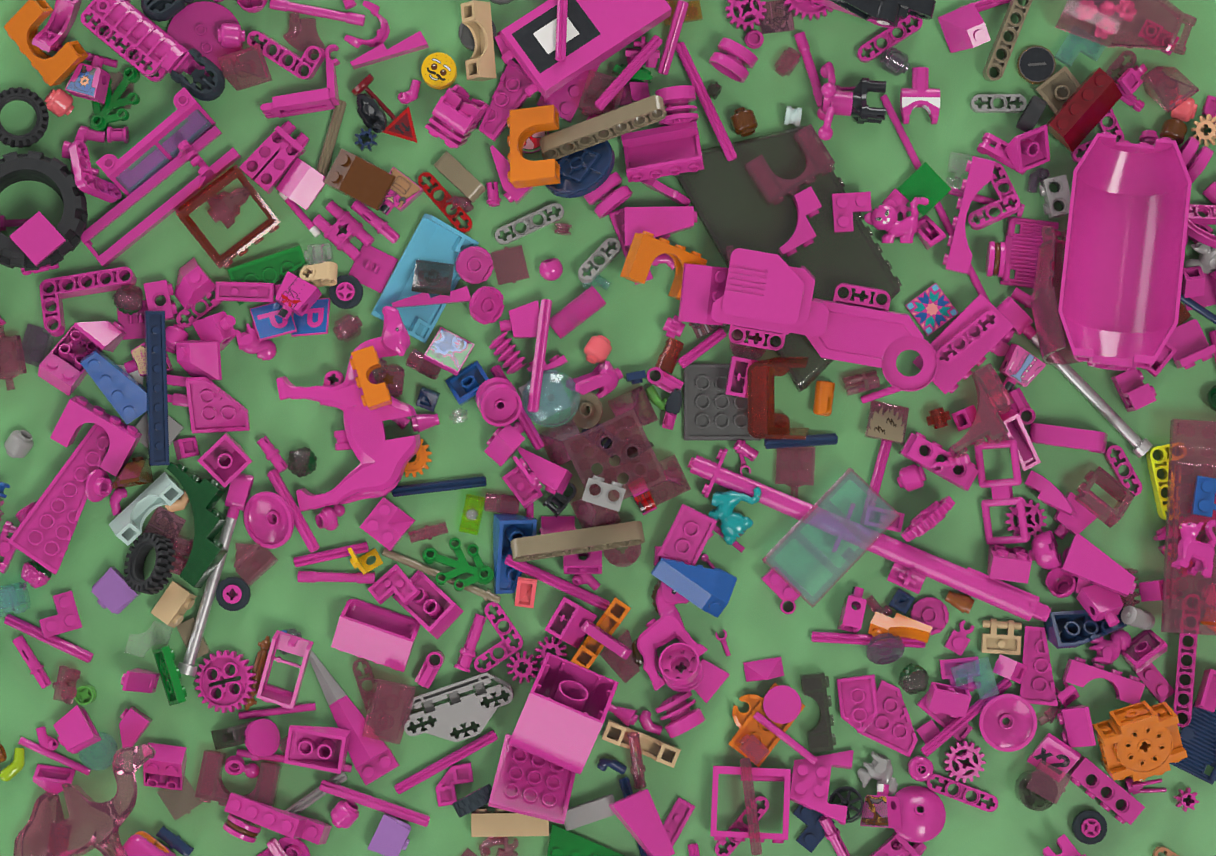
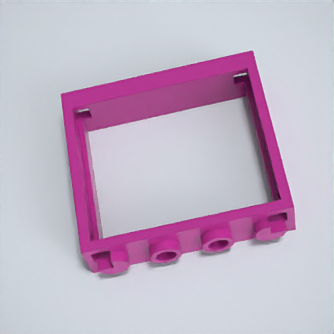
[710,765,791,843]

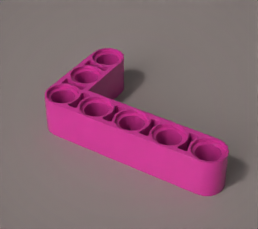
[40,267,137,337]

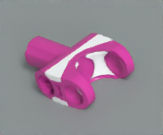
[900,67,940,125]

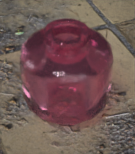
[333,314,363,342]

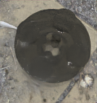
[1015,770,1058,811]

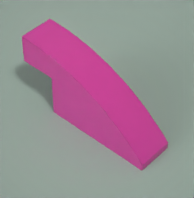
[983,388,1041,471]

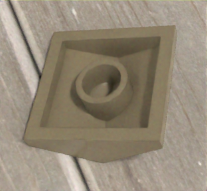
[1035,66,1080,114]

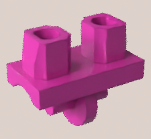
[625,36,660,68]
[887,563,926,594]

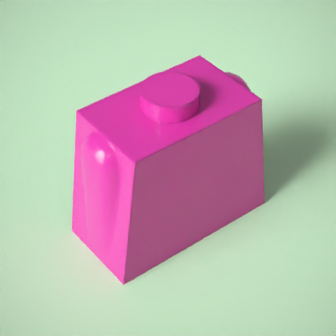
[53,705,102,754]

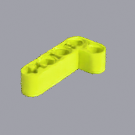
[1146,443,1186,520]

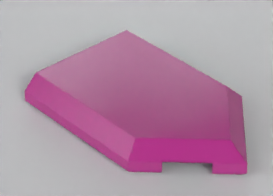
[836,674,879,734]

